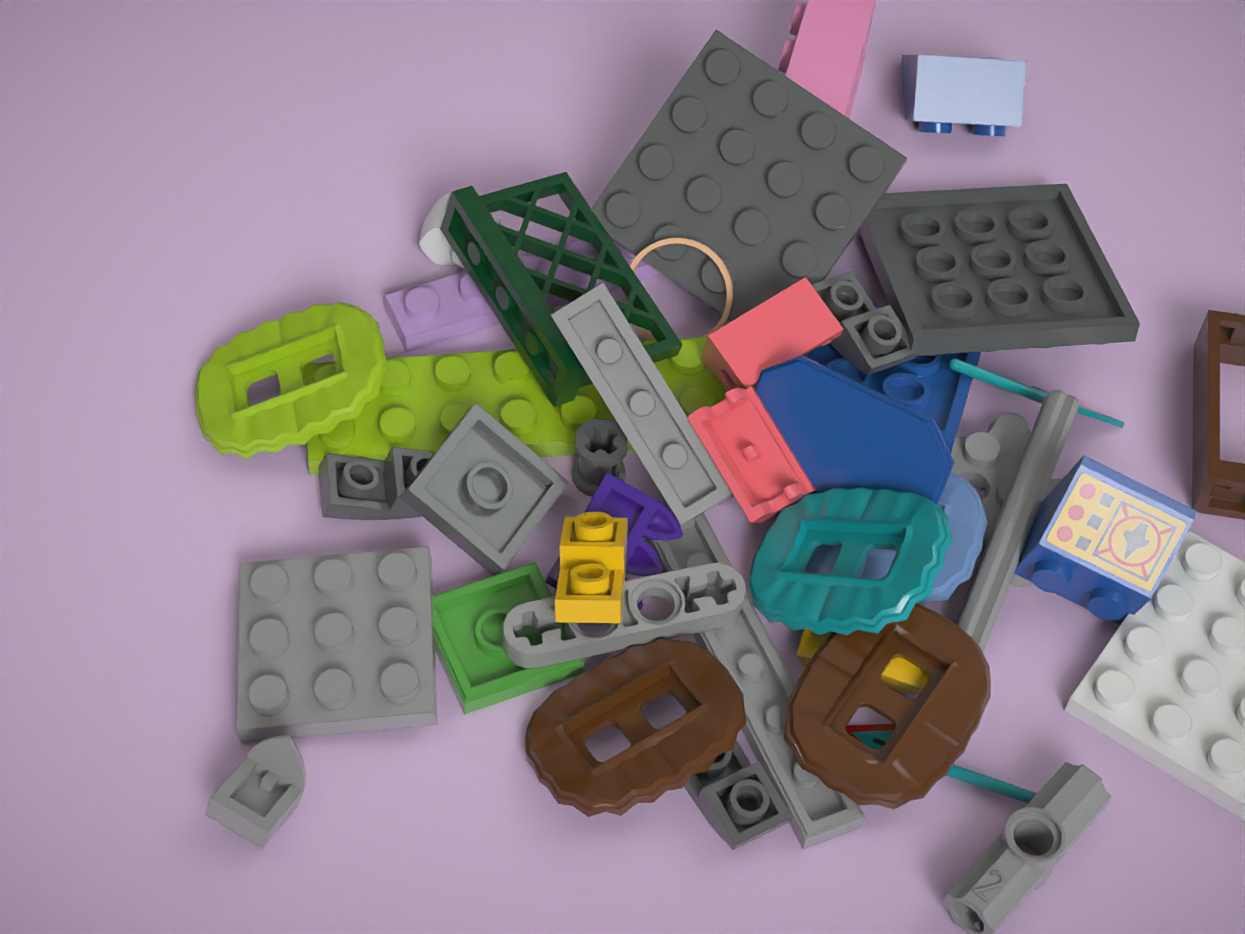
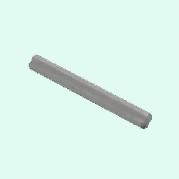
[955,390,1079,652]

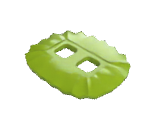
[195,302,389,459]

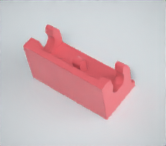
[700,277,843,392]
[687,386,817,523]

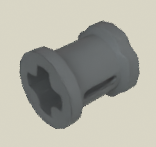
[571,419,628,497]

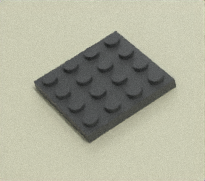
[590,29,907,321]
[859,183,1140,356]

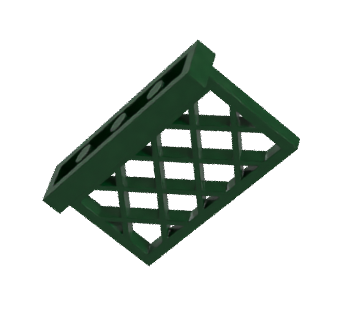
[440,172,683,407]

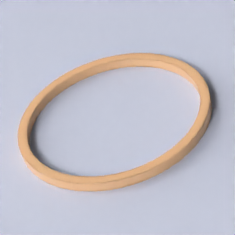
[623,237,733,340]

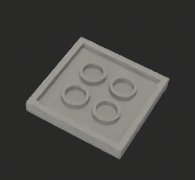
[236,546,438,743]

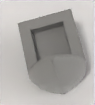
[205,735,306,849]

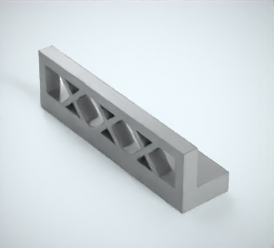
[551,283,735,526]

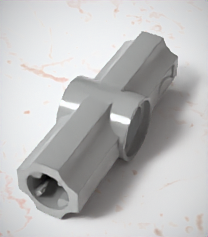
[943,762,1112,934]

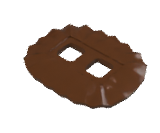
[784,603,991,810]
[525,638,747,817]

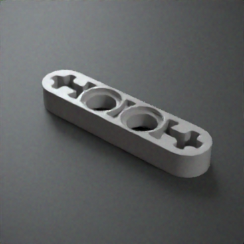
[502,563,746,668]

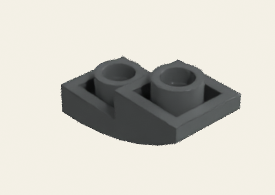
[811,271,919,375]
[319,447,434,520]
[684,739,793,850]

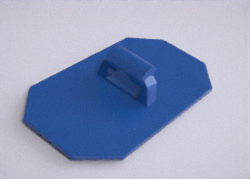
[755,355,955,505]

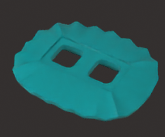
[748,487,953,636]

